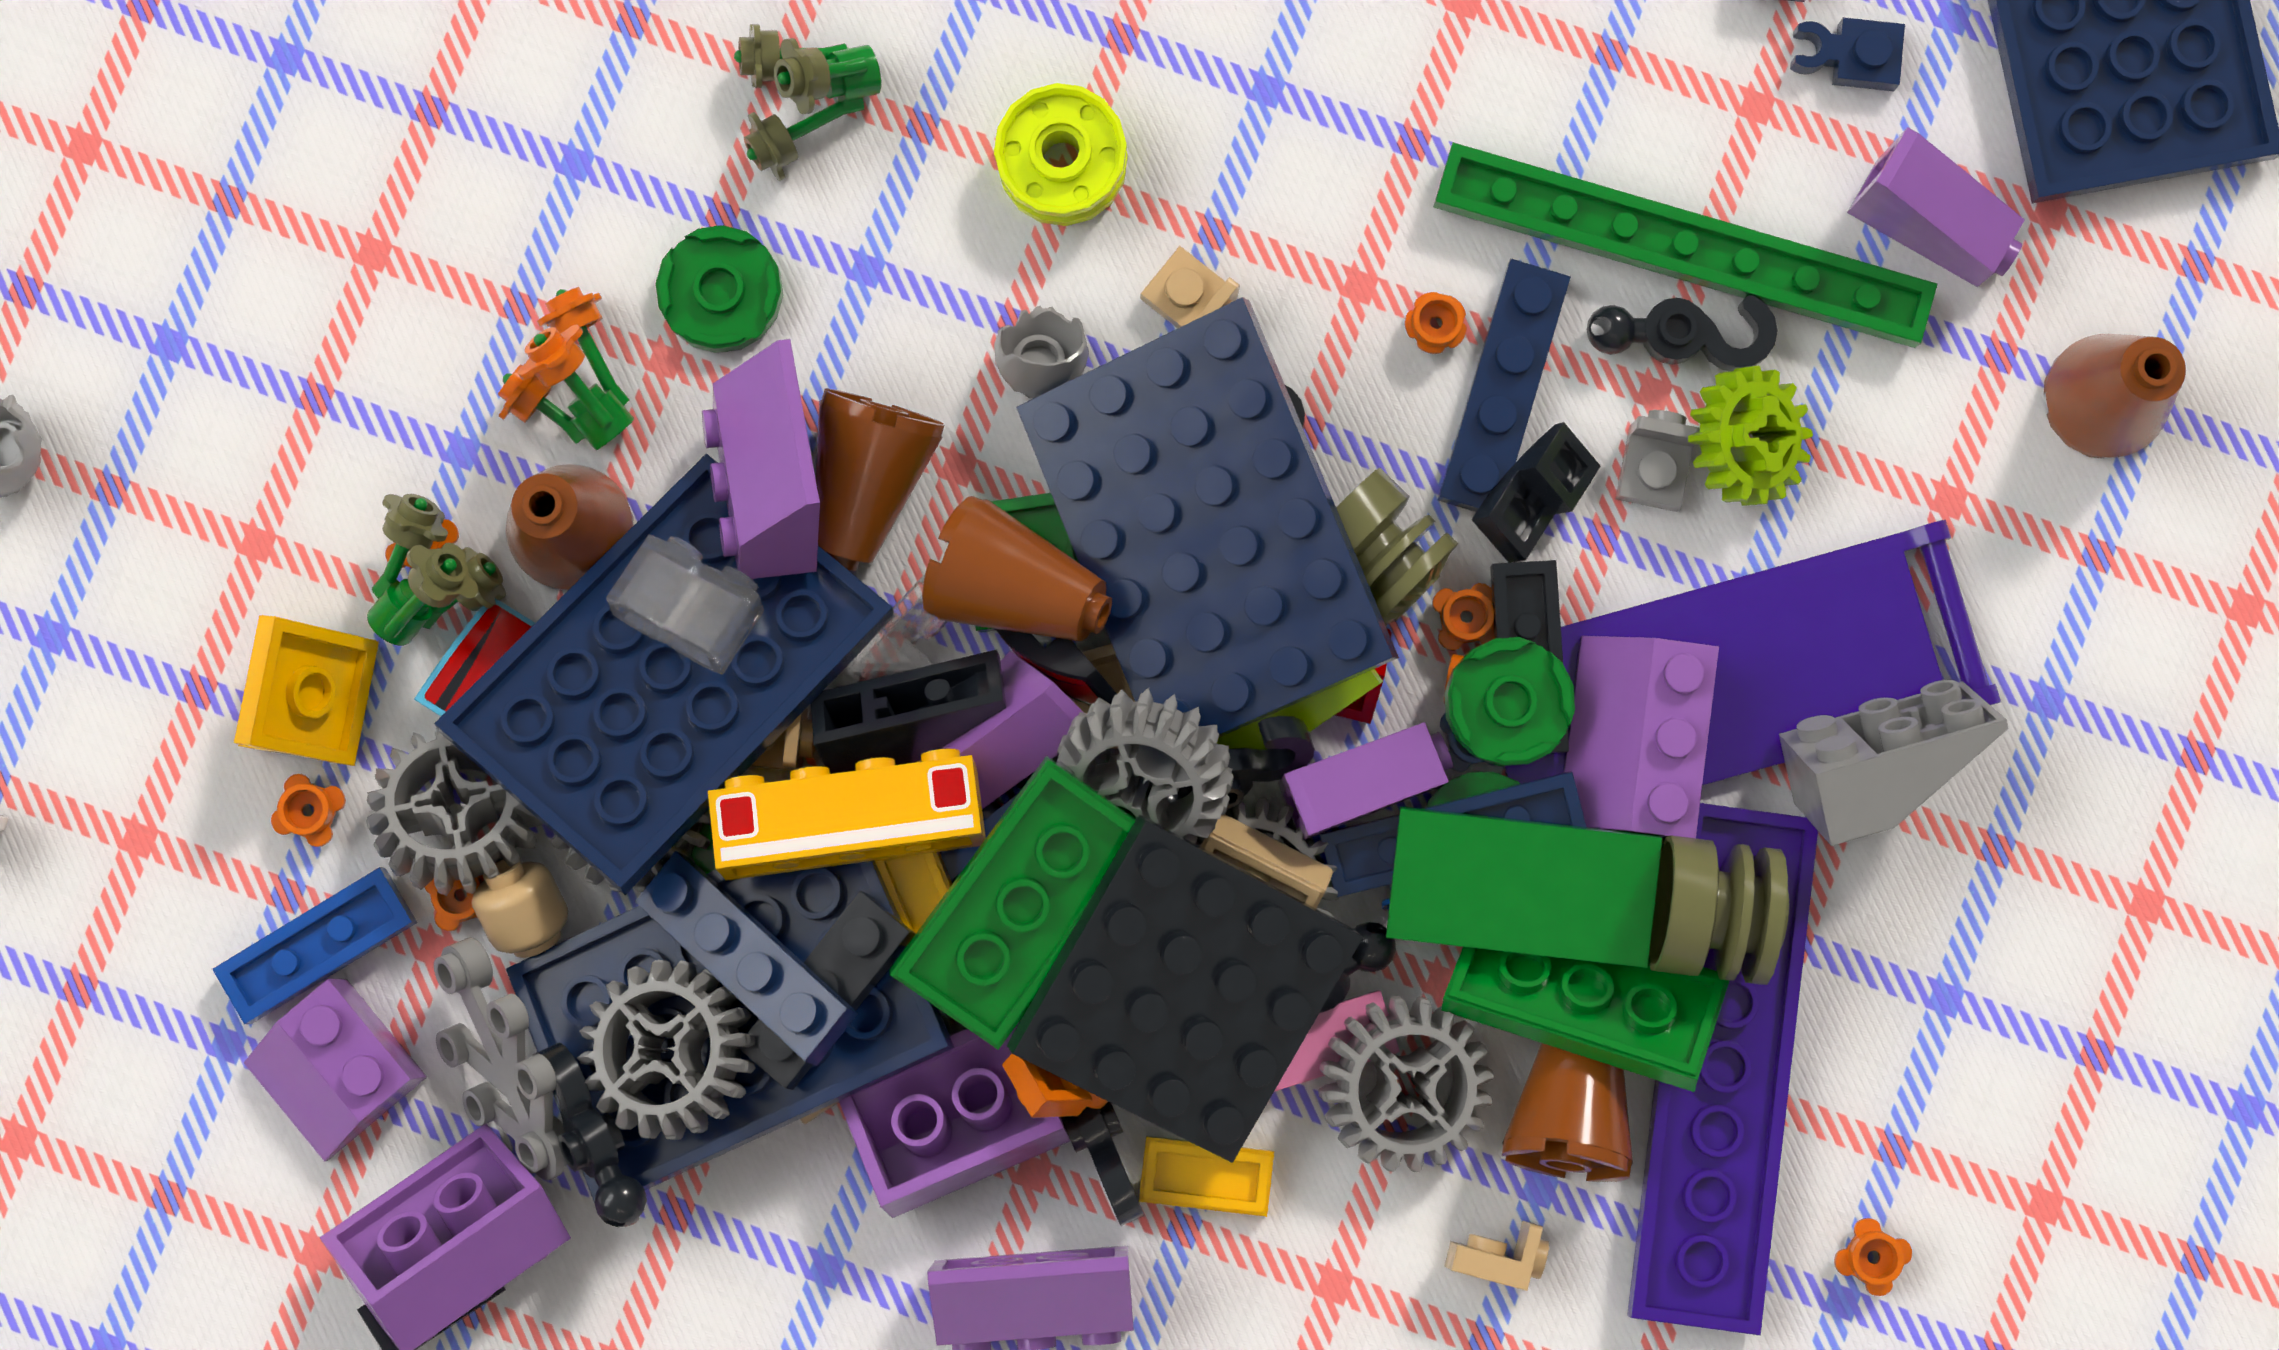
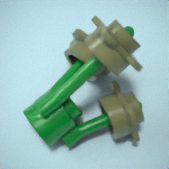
[734,24,881,181]
[367,494,506,646]

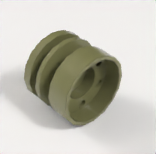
[1336,468,1458,626]
[1648,835,1789,985]

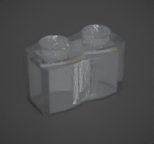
[606,535,764,675]

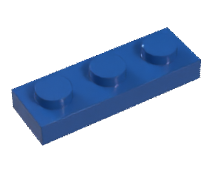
[212,867,418,1024]

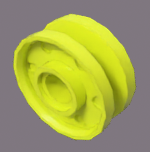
[994,83,1128,226]

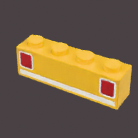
[708,749,986,880]

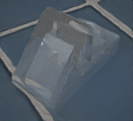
[845,574,948,682]

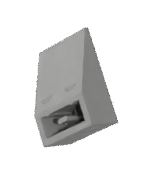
[1779,680,2008,846]

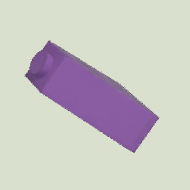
[1847,127,2025,287]
[919,651,1084,809]
[1278,722,1453,840]

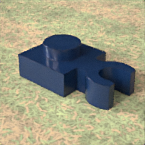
[1790,17,1905,92]

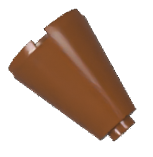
[2044,334,2186,458]
[815,388,945,571]
[506,464,634,590]
[922,496,1112,642]
[1502,1043,1633,1182]

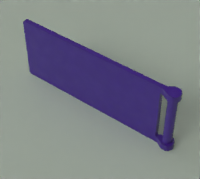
[1503,520,2001,785]

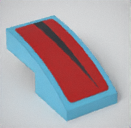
[414,599,535,716]

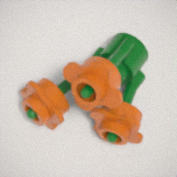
[498,287,634,451]

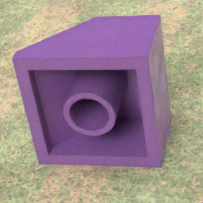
[244,979,427,1162]

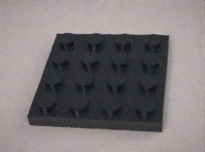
[1007,814,1363,1163]

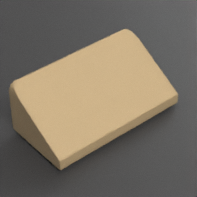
[1201,814,1333,908]

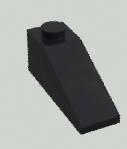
[811,649,1006,774]

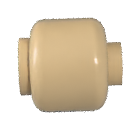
[472,860,568,958]

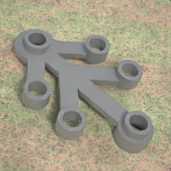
[434,937,568,1180]

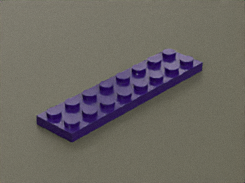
[1627,803,1818,1336]

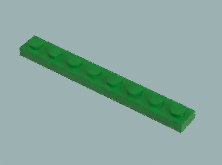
[1433,142,1938,348]

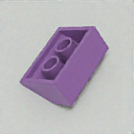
[702,339,820,580]
[1563,636,1719,840]
[839,1021,1070,1218]
[320,1124,571,1350]
[927,1245,1134,1350]

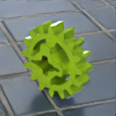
[1688,366,1813,506]

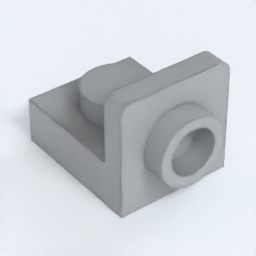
[1615,410,1700,512]

